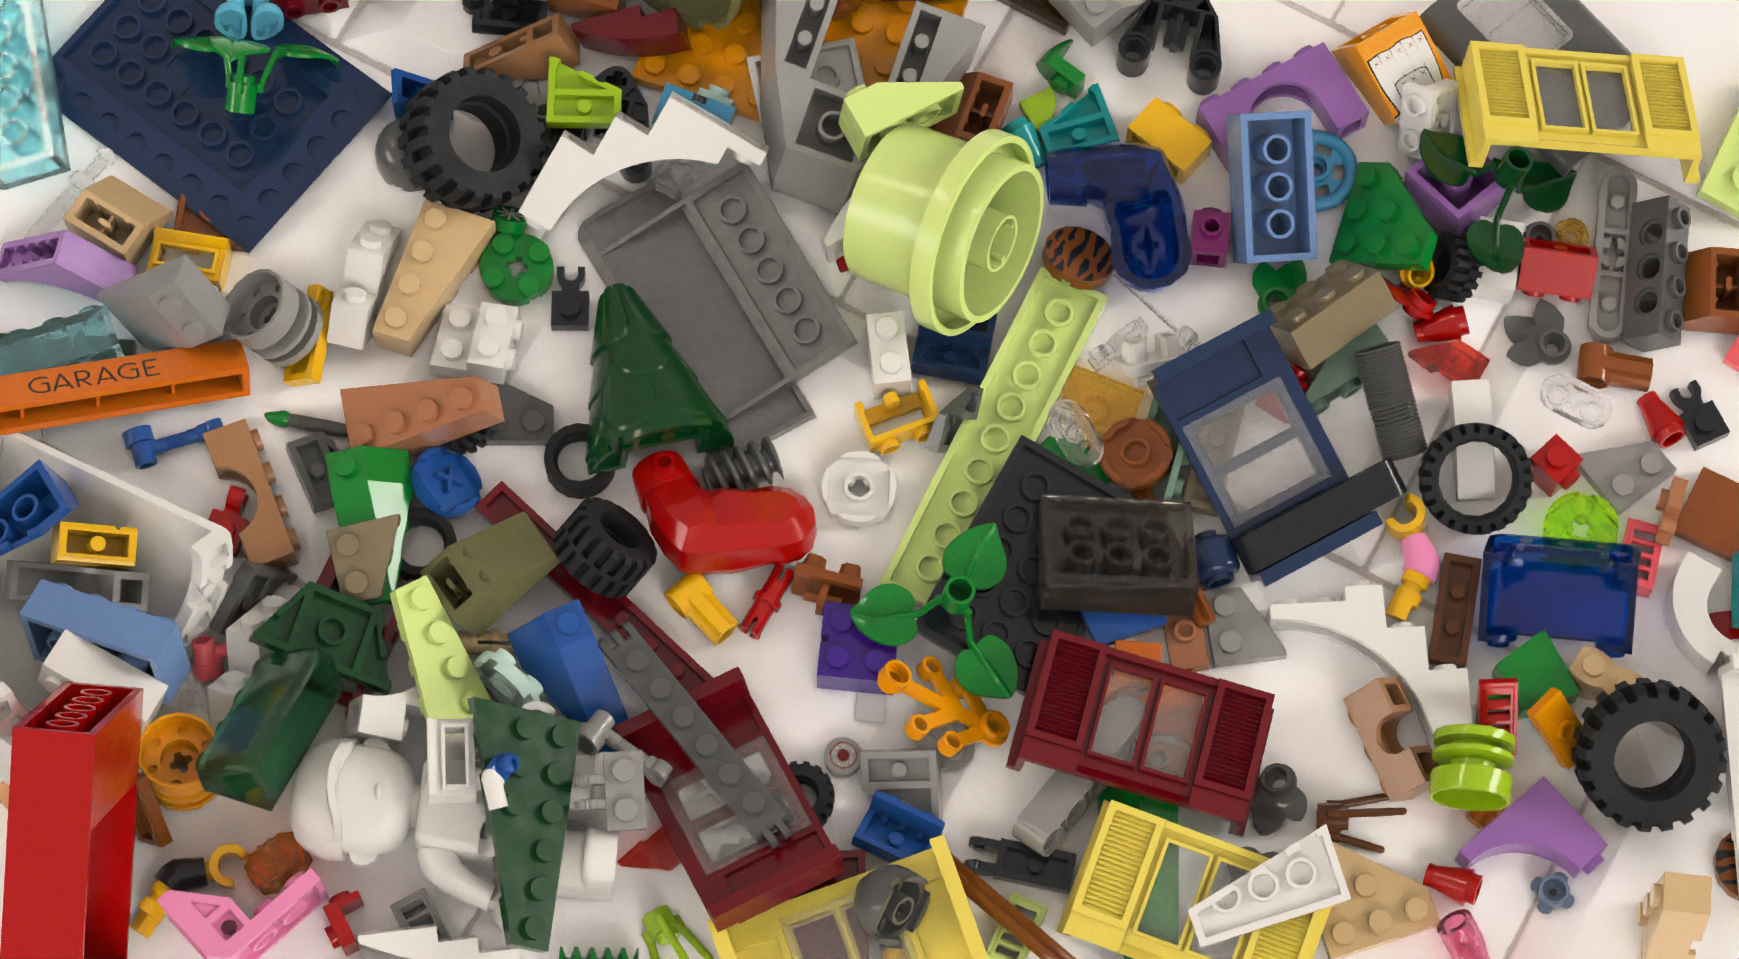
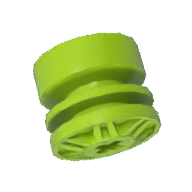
[1429,724,1516,811]

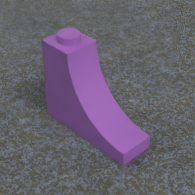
[0,229,137,303]
[1454,776,1608,878]

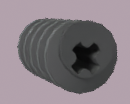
[700,436,784,491]

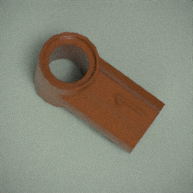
[1576,342,1654,392]

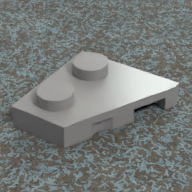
[1578,441,1677,516]

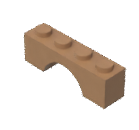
[203,419,301,568]

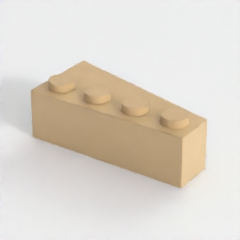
[372,199,497,357]

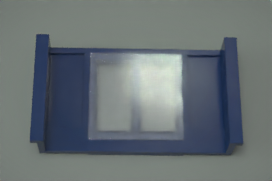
[1147,309,1383,587]

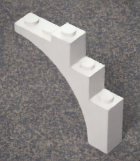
[1266,580,1473,765]

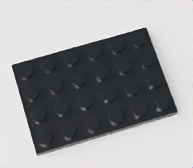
[916,435,1152,696]

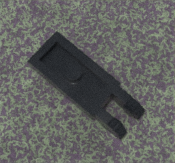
[964,836,1077,895]

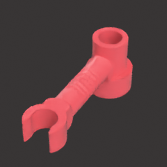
[191,636,228,682]

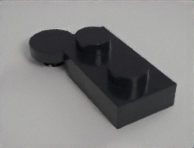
[462,0,549,36]

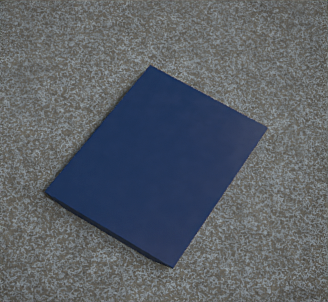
[30,0,392,254]

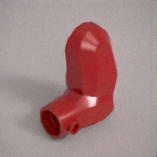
[631,450,817,575]

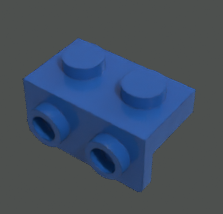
[851,790,945,863]

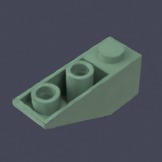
[1305,324,1389,416]

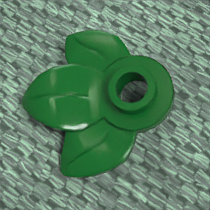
[1252,260,1307,314]

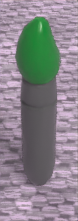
[264,410,348,438]

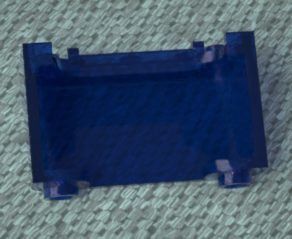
[1478,534,1642,658]

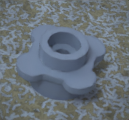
[1530,872,1575,914]

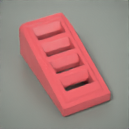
[1611,518,1662,598]

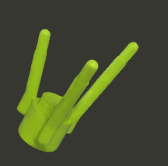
[641,905,714,959]

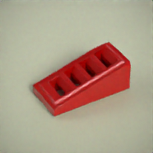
[1475,678,1518,756]

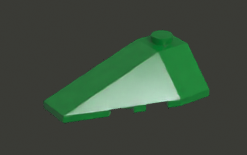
[325,446,414,606]

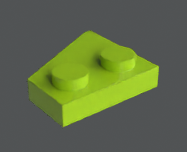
[546,56,622,129]

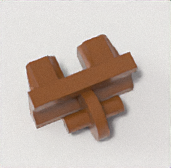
[791,553,863,616]

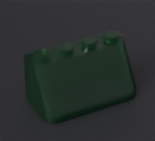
[196,647,345,812]

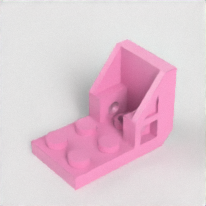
[157,868,329,959]

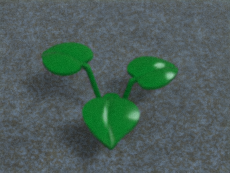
[171,36,339,114]
[850,523,1018,699]

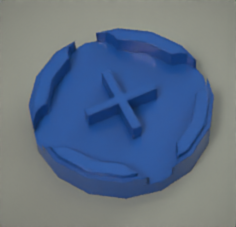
[410,446,482,518]

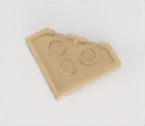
[1321,842,1441,959]

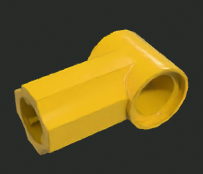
[663,574,739,647]

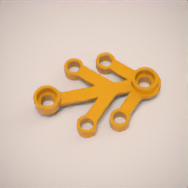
[877,656,1010,757]

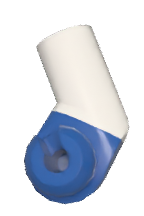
[481,752,520,811]

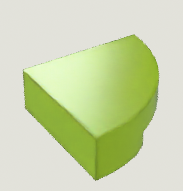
[1019,86,1056,136]

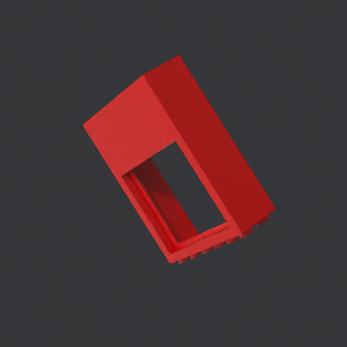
[0,681,144,959]

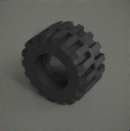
[553,497,658,599]

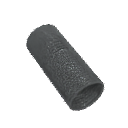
[1354,341,1428,461]

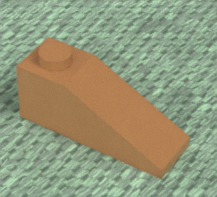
[463,12,580,80]

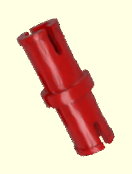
[738,564,794,640]

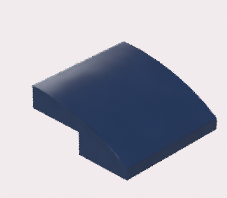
[910,314,997,385]

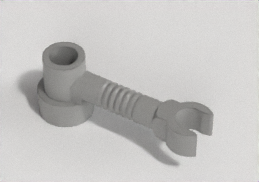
[577,709,673,787]

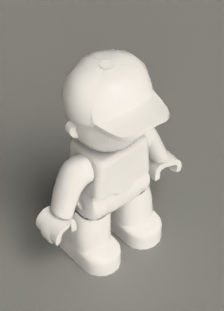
[290,701,619,931]

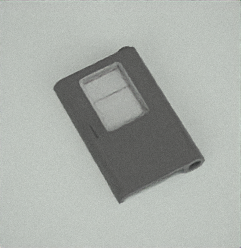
[1420,0,1631,178]

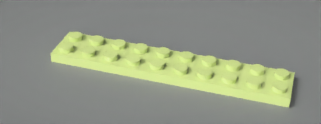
[880,266,1109,607]

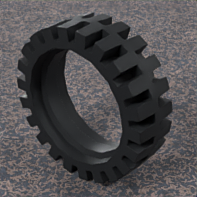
[1418,423,1533,535]

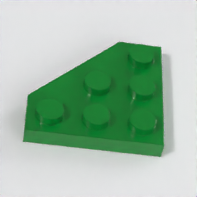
[1329,162,1438,271]

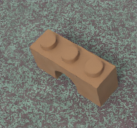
[1343,676,1440,802]

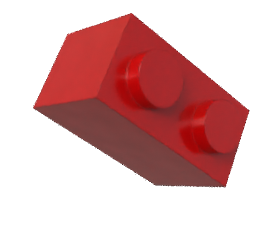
[1516,237,1599,303]

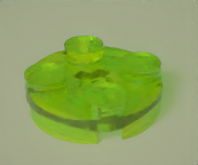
[1541,492,1619,569]

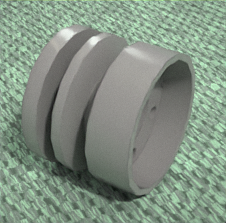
[224,269,323,367]

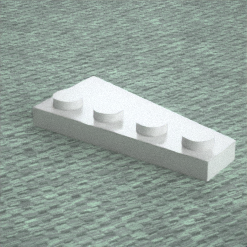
[1188,824,1351,948]

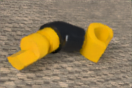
[129,844,250,939]

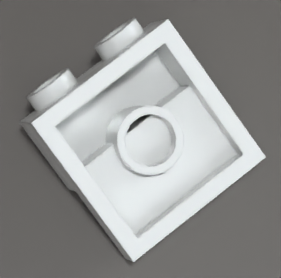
[430,301,524,385]

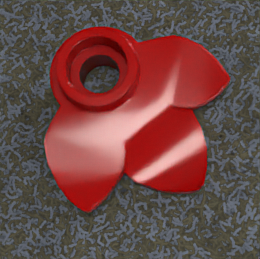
[1376,269,1436,320]

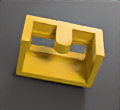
[146,227,233,292]
[854,379,939,455]

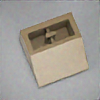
[63,175,173,265]

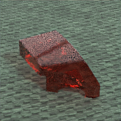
[1407,340,1490,381]
[617,826,681,871]

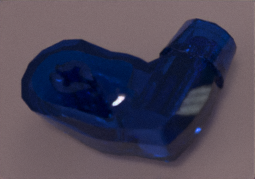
[1045,142,1192,293]

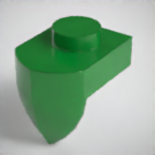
[1035,39,1086,100]

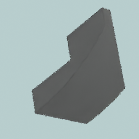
[925,386,984,453]

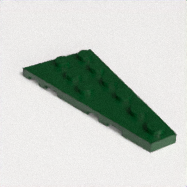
[467,697,581,953]

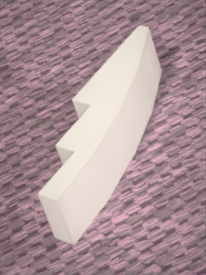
[356,924,519,959]

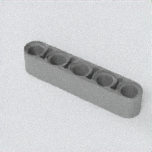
[1012,693,1158,857]

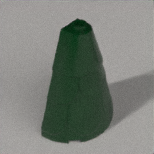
[585,283,734,475]

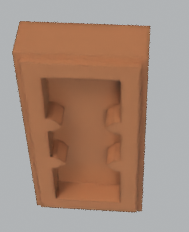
[1159,596,1210,672]

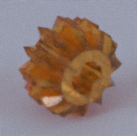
[243,831,313,895]

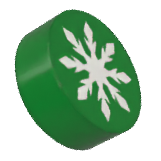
[491,205,528,235]

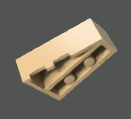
[1636,872,1712,959]

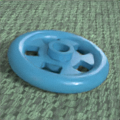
[1312,129,1358,212]

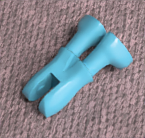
[214,0,284,40]

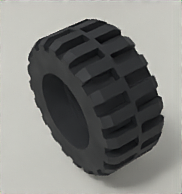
[397,66,546,214]
[1571,678,1728,832]

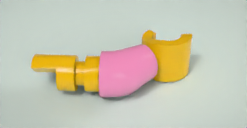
[1385,493,1440,621]

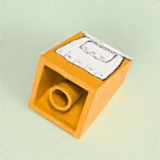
[1332,11,1453,126]

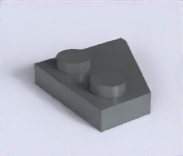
[484,382,554,446]
[285,431,340,514]

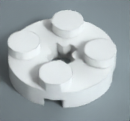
[821,451,897,527]

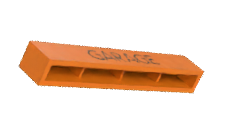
[0,339,251,436]

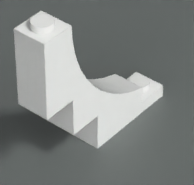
[518,91,769,230]

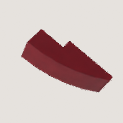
[570,5,690,57]

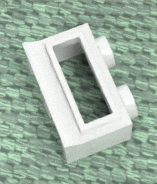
[426,718,482,805]

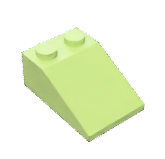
[838,82,964,161]

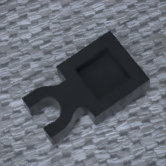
[551,266,590,331]
[1668,379,1730,451]

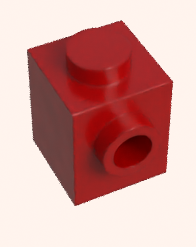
[1530,433,1584,498]

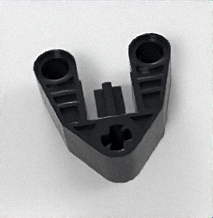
[1116,0,1222,95]
[547,66,652,184]

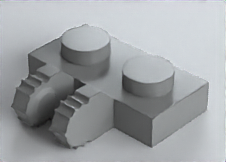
[573,750,647,832]

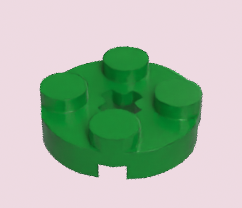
[479,233,554,306]

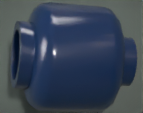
[1186,530,1240,589]

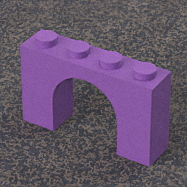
[1195,42,1369,174]

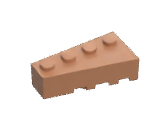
[340,376,504,456]

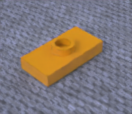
[1526,687,1582,770]

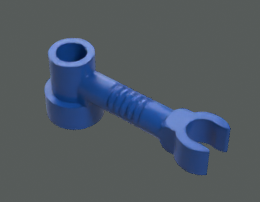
[122,418,224,470]

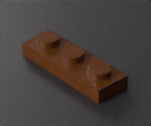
[1428,552,1482,668]

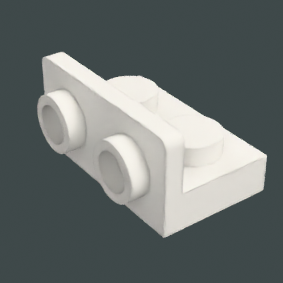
[1397,78,1458,159]

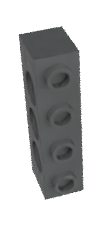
[1622,195,1691,353]

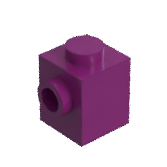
[1188,207,1231,268]

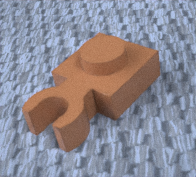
[1654,476,1689,547]

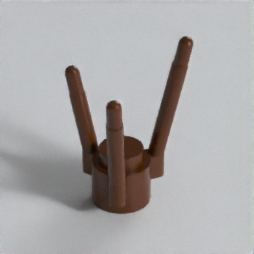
[1316,793,1407,853]

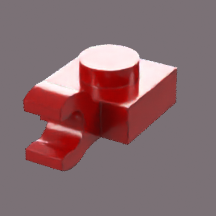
[208,485,250,558]

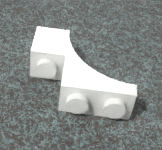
[326,219,403,350]
[207,595,288,736]
[344,681,426,748]

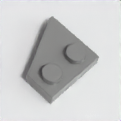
[1203,587,1287,668]
[860,748,942,820]

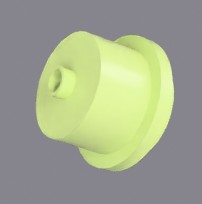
[843,123,1044,336]

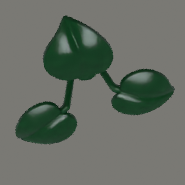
[1419,128,1577,274]

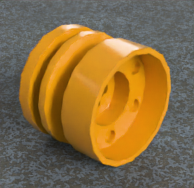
[139,712,225,812]

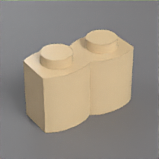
[1568,646,1643,704]

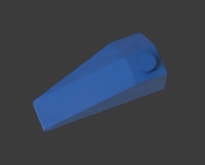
[0,459,80,556]
[507,599,629,753]

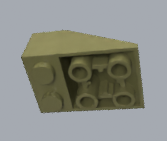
[420,511,560,638]

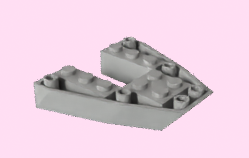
[760,0,986,214]

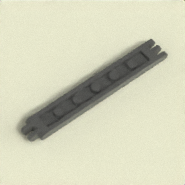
[597,620,792,849]

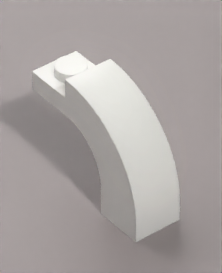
[1666,551,1739,674]

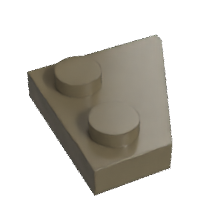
[326,514,401,602]

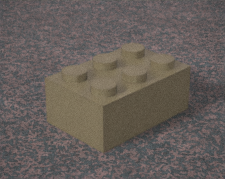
[1269,260,1399,370]

